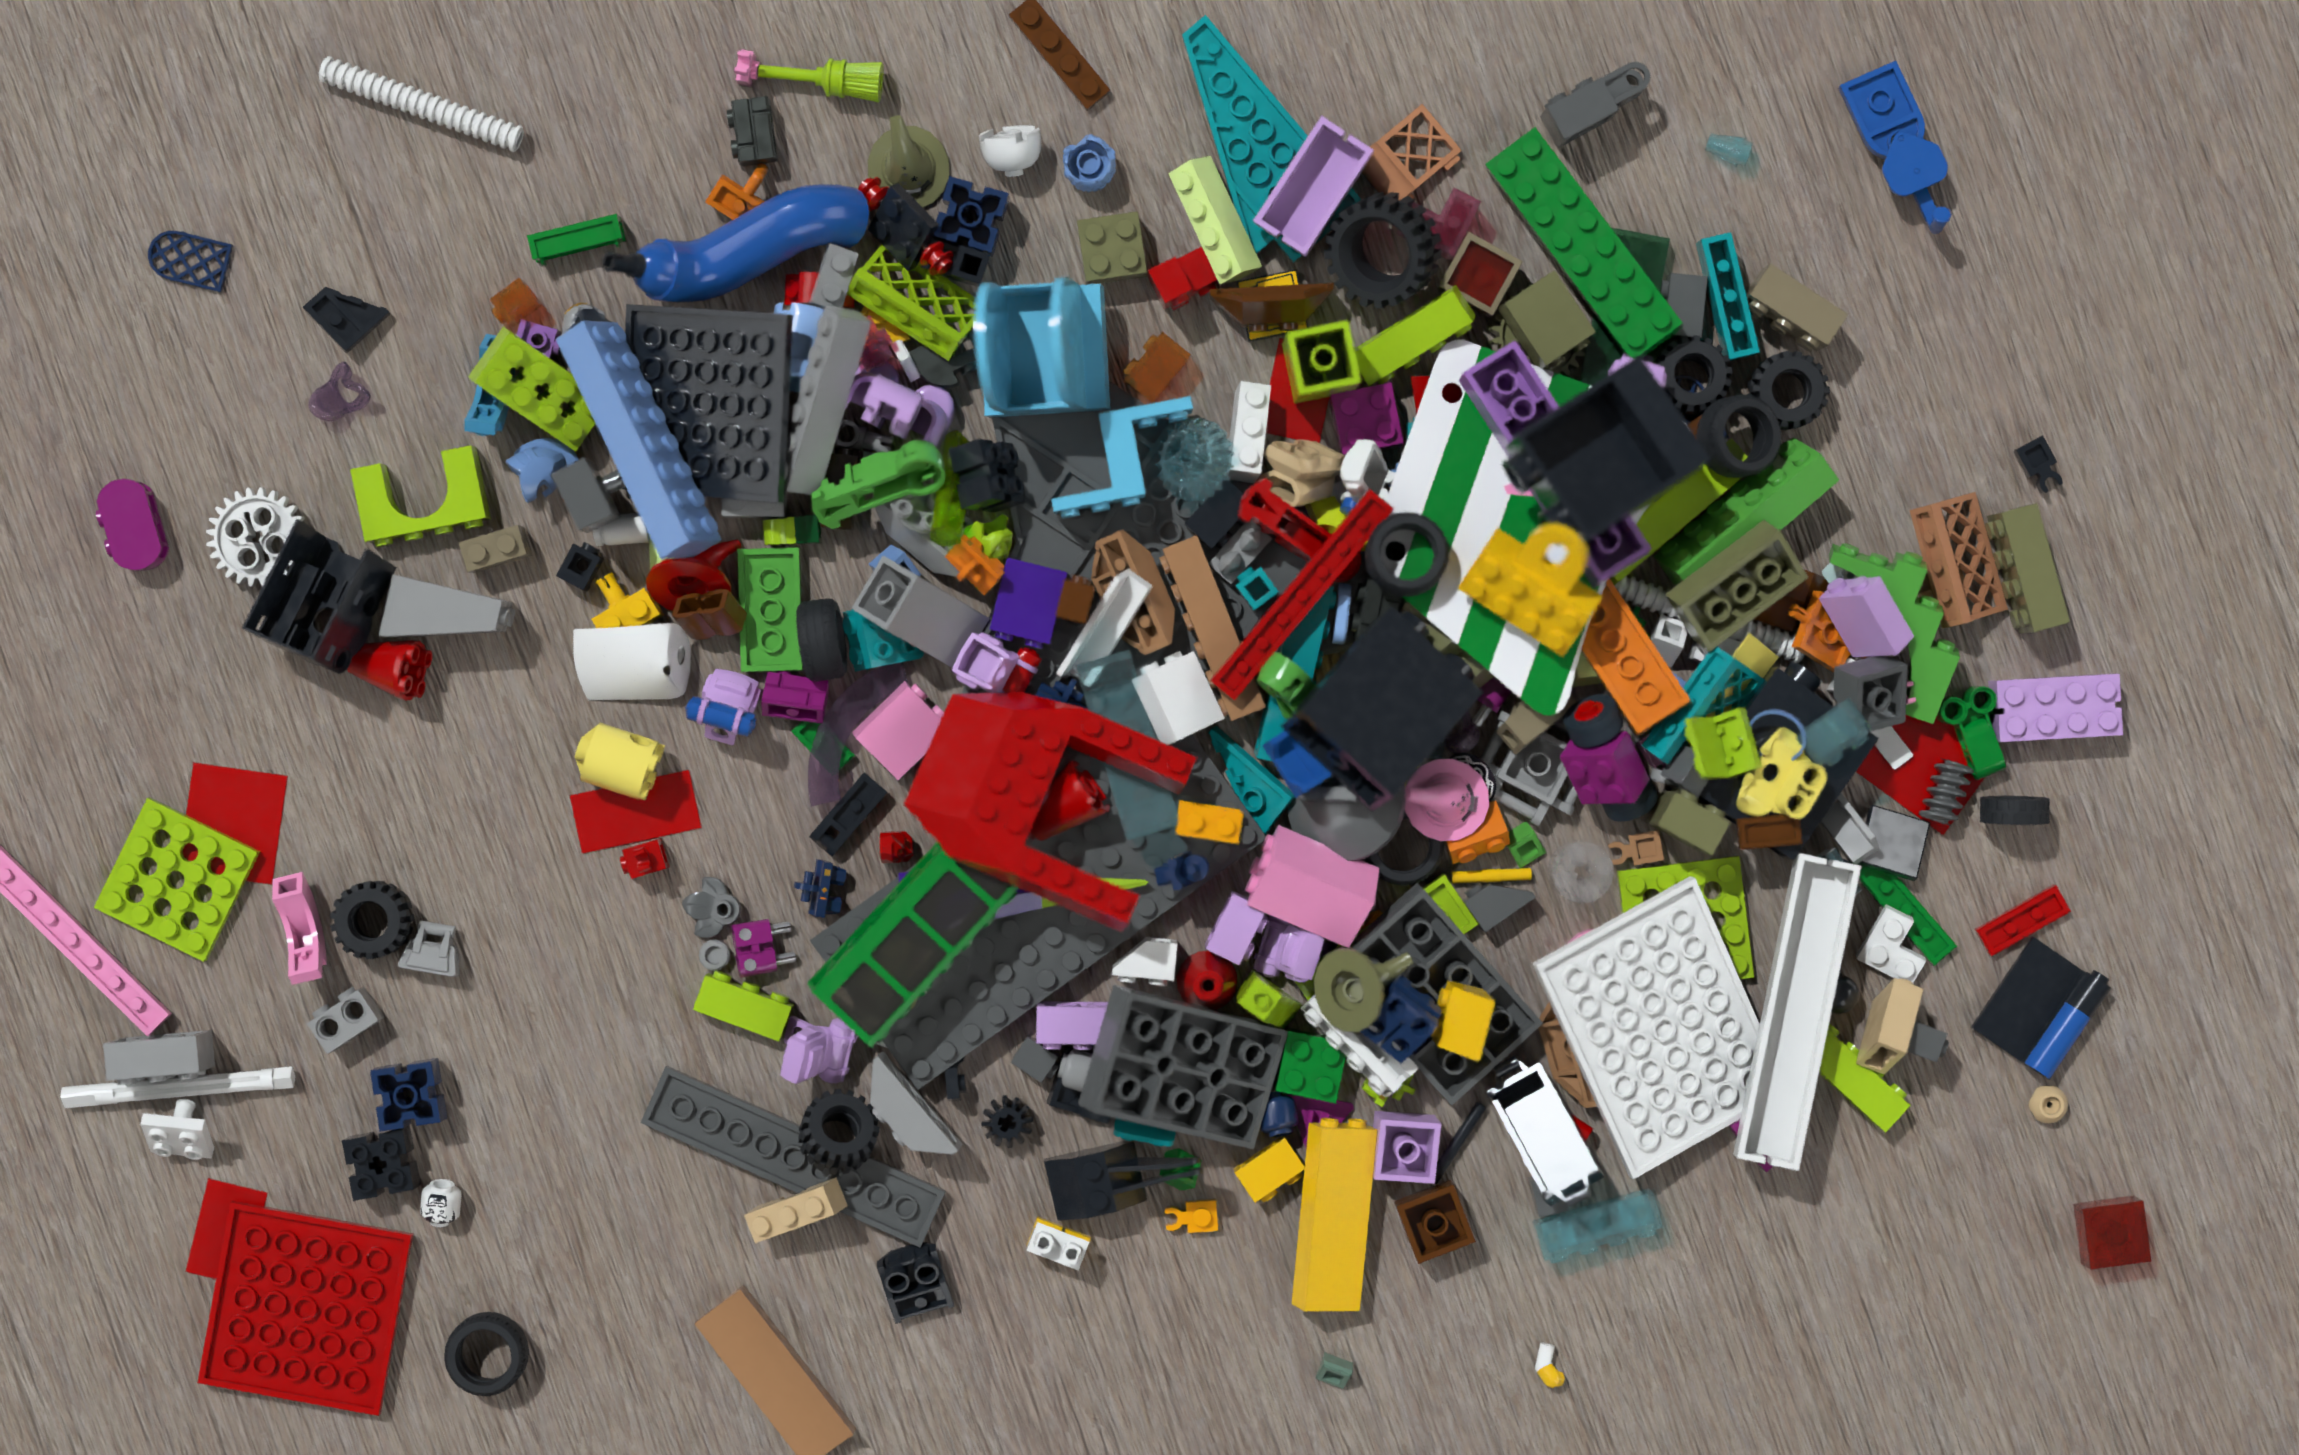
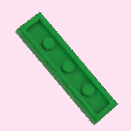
[1858,866,1957,966]

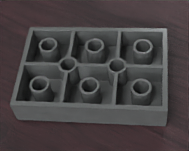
[1345,883,1543,1105]
[1078,985,1288,1149]

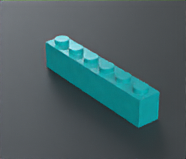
[1254,575,1337,761]

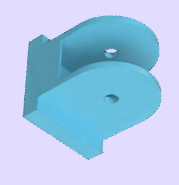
[975,277,1110,418]

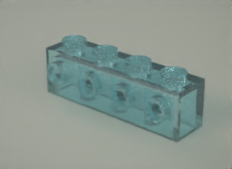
[1532,1188,1663,1263]

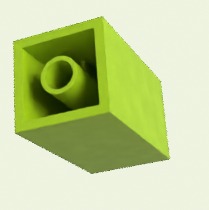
[1282,320,1361,404]

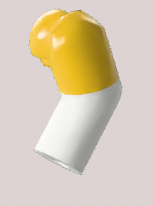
[1535,1342,1565,1388]

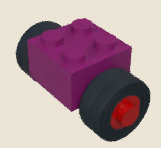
[1560,694,1658,822]

